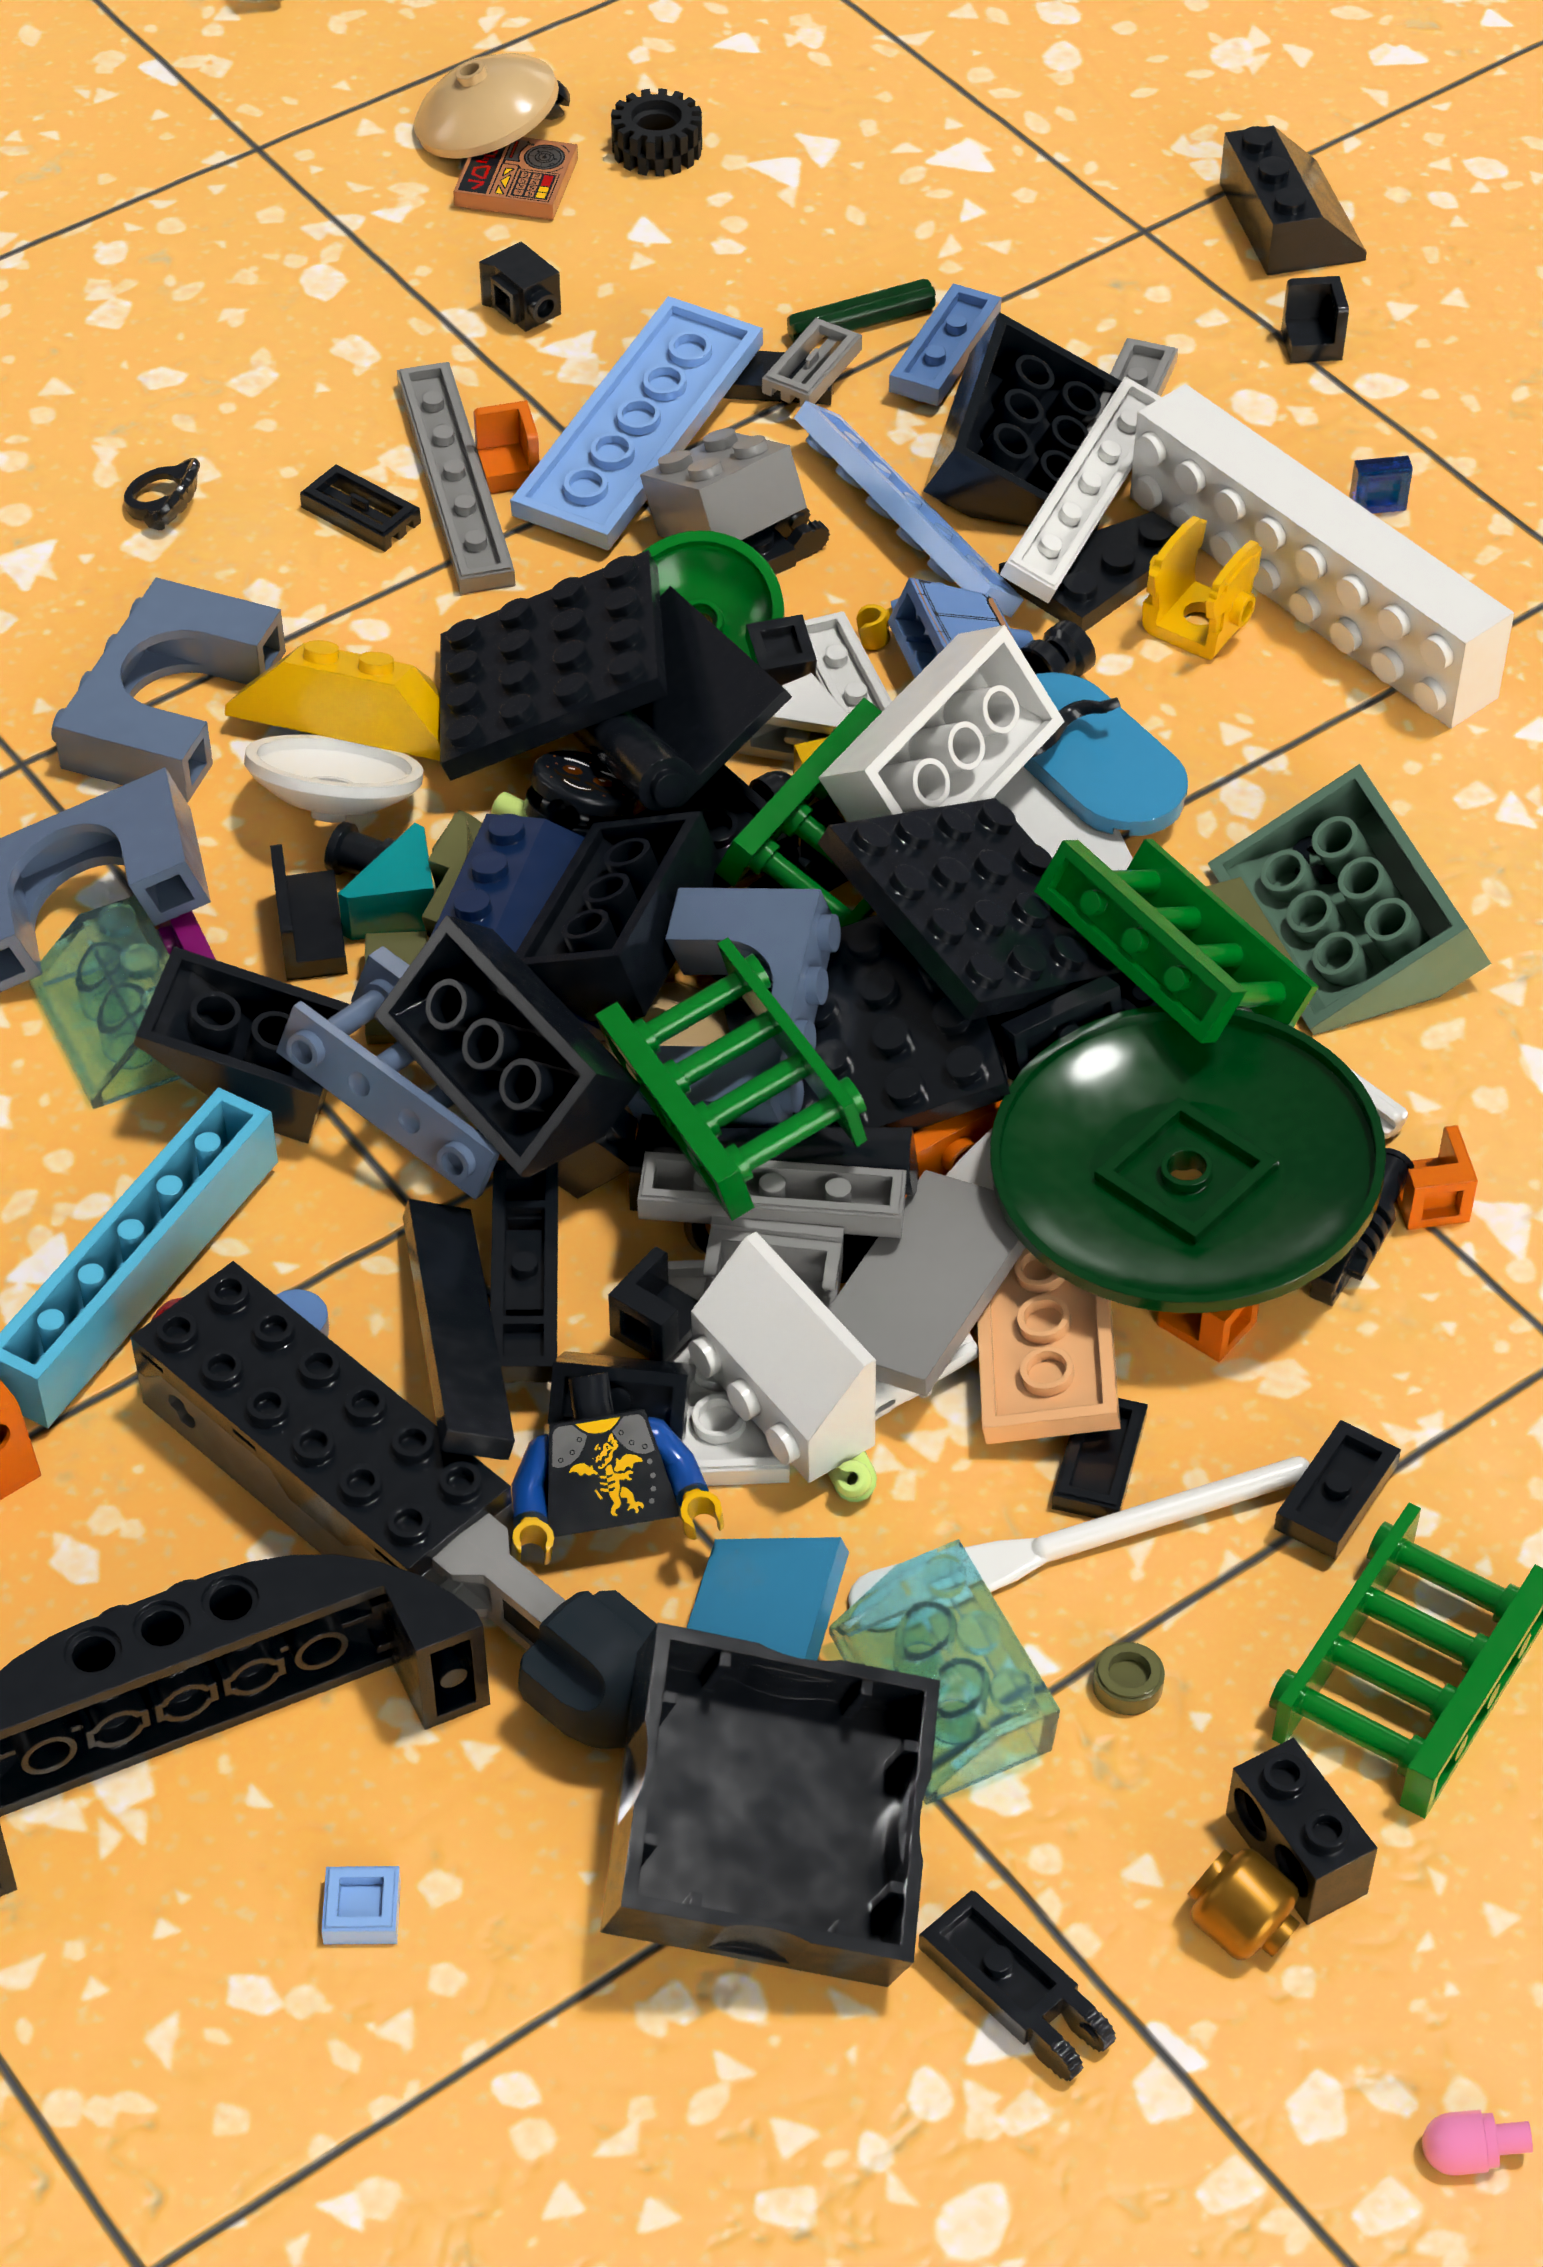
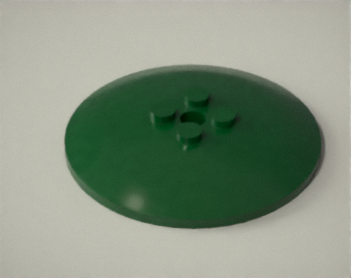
[990,1005,1386,1313]

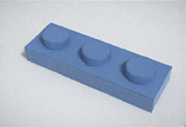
[889,283,1002,406]

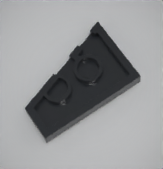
[998,511,1179,631]

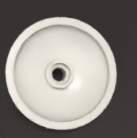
[244,735,424,823]

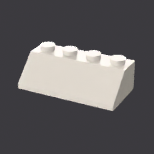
[818,625,1065,822]

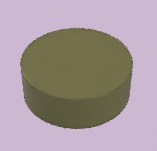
[1092,1642,1165,1715]

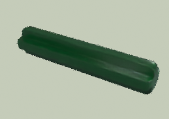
[787,278,936,343]

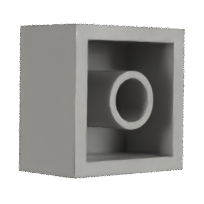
[640,428,807,540]

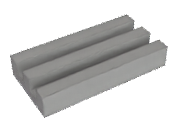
[762,318,862,407]

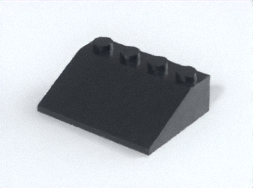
[923,312,1122,532]

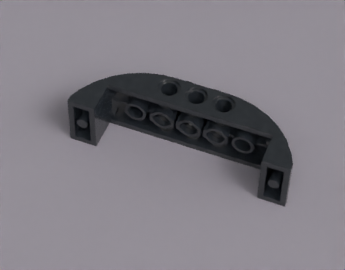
[0,1554,490,1896]

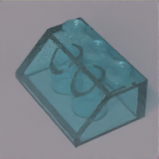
[29,896,181,1109]
[829,1539,1060,1805]

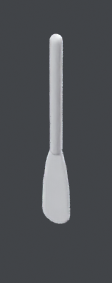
[848,1456,1310,1630]

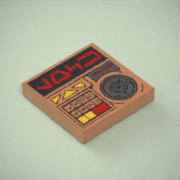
[453,137,578,220]

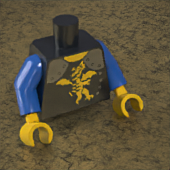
[510,1372,724,1565]

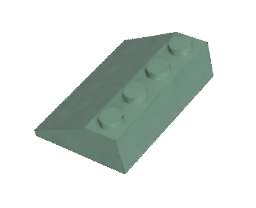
[1208,764,1492,1035]

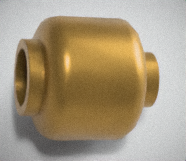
[1187,1849,1300,1960]

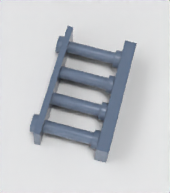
[276,946,500,1200]

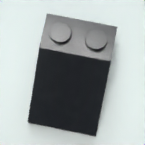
[134,946,349,1144]

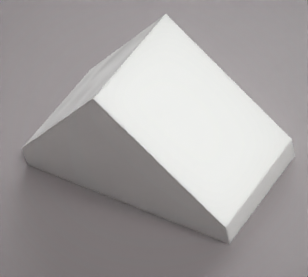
[739,673,848,762]

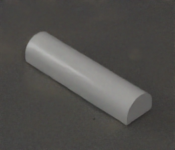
[637,1151,907,1238]

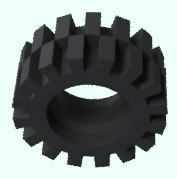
[611,88,702,176]

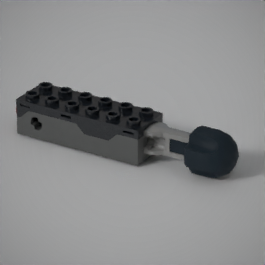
[130,1261,656,1749]

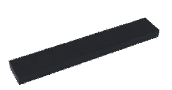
[403,1199,515,1460]

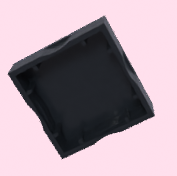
[600,1622,940,1987]

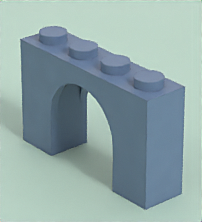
[51,577,286,803]
[0,767,211,992]
[628,888,841,1128]

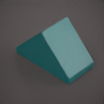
[338,823,434,940]

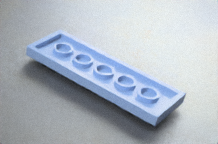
[510,296,763,551]

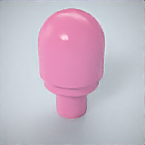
[1422,2110,1533,2175]

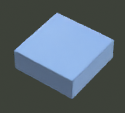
[321,1866,401,1945]

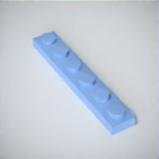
[794,401,1024,617]

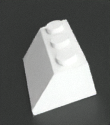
[688,1232,876,1483]

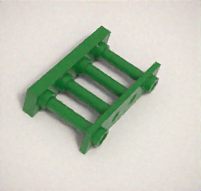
[715,698,882,927]
[1034,839,1319,1044]
[595,937,868,1221]
[1269,1502,1543,1819]

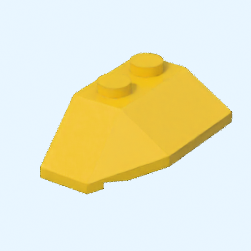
[225,640,440,761]

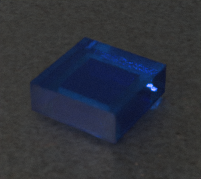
[1349,455,1413,514]

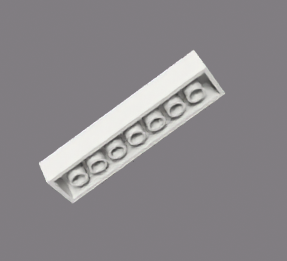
[1130,383,1514,729]

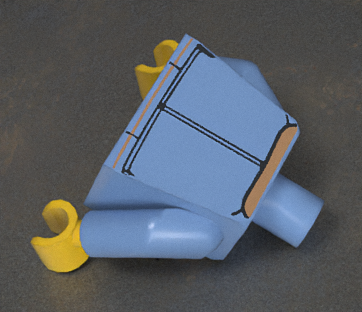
[856,578,1033,678]

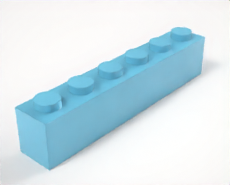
[0,1087,278,1428]

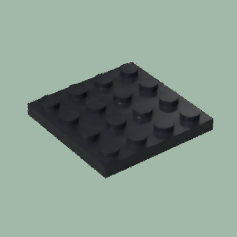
[440,550,667,781]
[818,798,1134,1021]
[716,914,1011,1131]

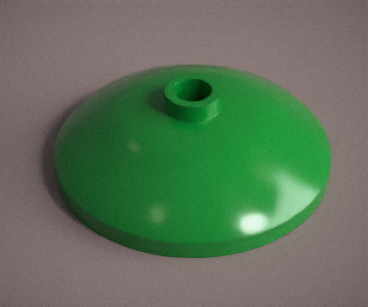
[643,530,785,659]

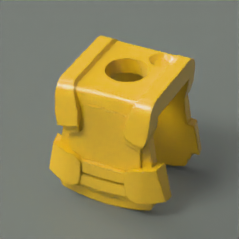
[1142,516,1262,660]

